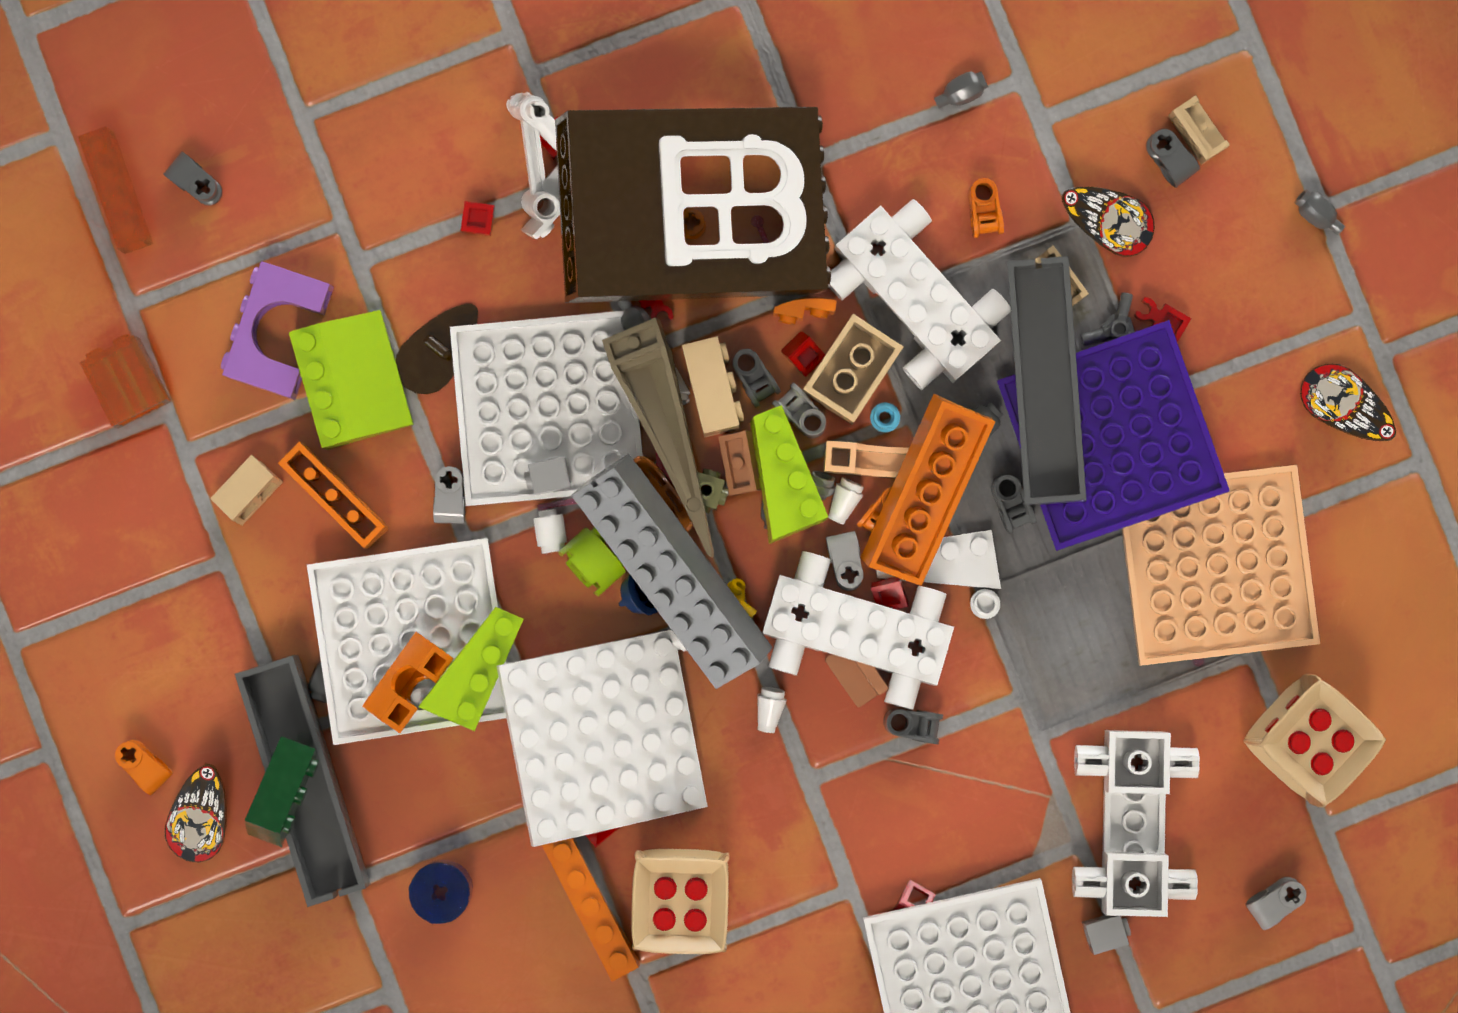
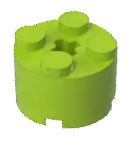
[558,527,626,597]

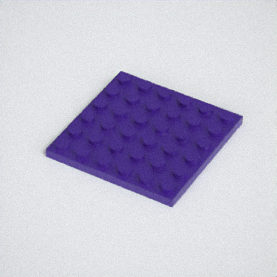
[997,320,1230,551]

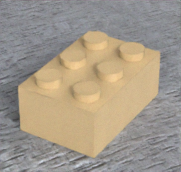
[803,314,903,425]
[682,336,744,438]

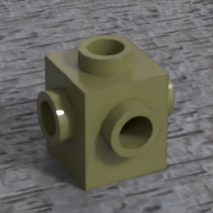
[697,468,729,514]

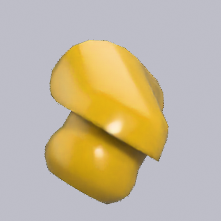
[727,578,757,619]

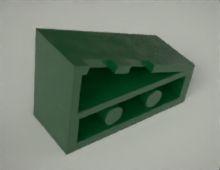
[244,736,319,847]

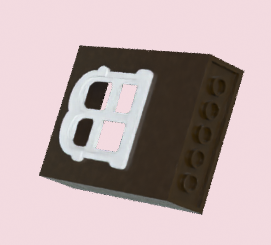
[555,107,831,303]

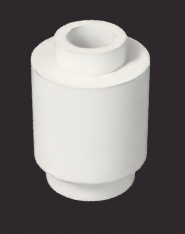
[533,509,567,554]

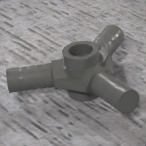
[1080,292,1135,346]

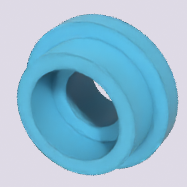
[870,402,900,433]

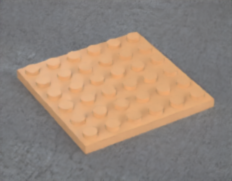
[1122,465,1320,666]

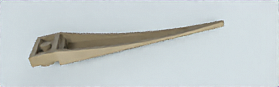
[602,318,714,558]

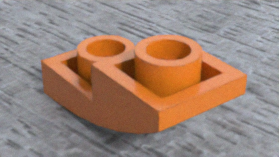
[773,298,837,325]

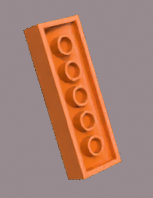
[860,393,996,586]

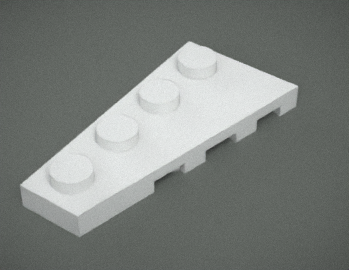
[876,530,1001,589]

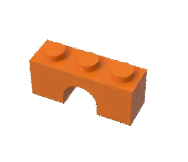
[362,632,454,733]

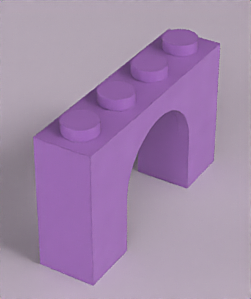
[221,261,334,400]

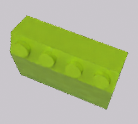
[289,310,414,450]

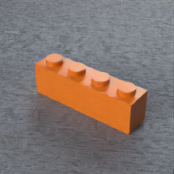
[278,442,389,549]

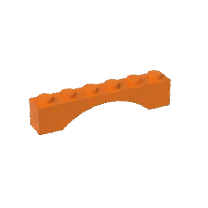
[542,838,640,982]

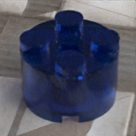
[409,860,473,924]

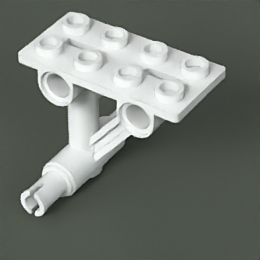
[506,92,560,239]

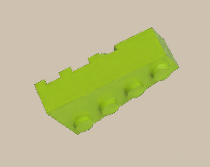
[750,405,828,544]
[418,607,524,731]

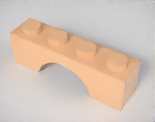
[823,441,909,478]

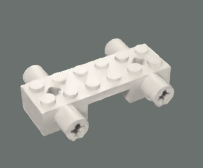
[828,199,1011,390]
[762,551,954,710]
[1072,730,1200,917]

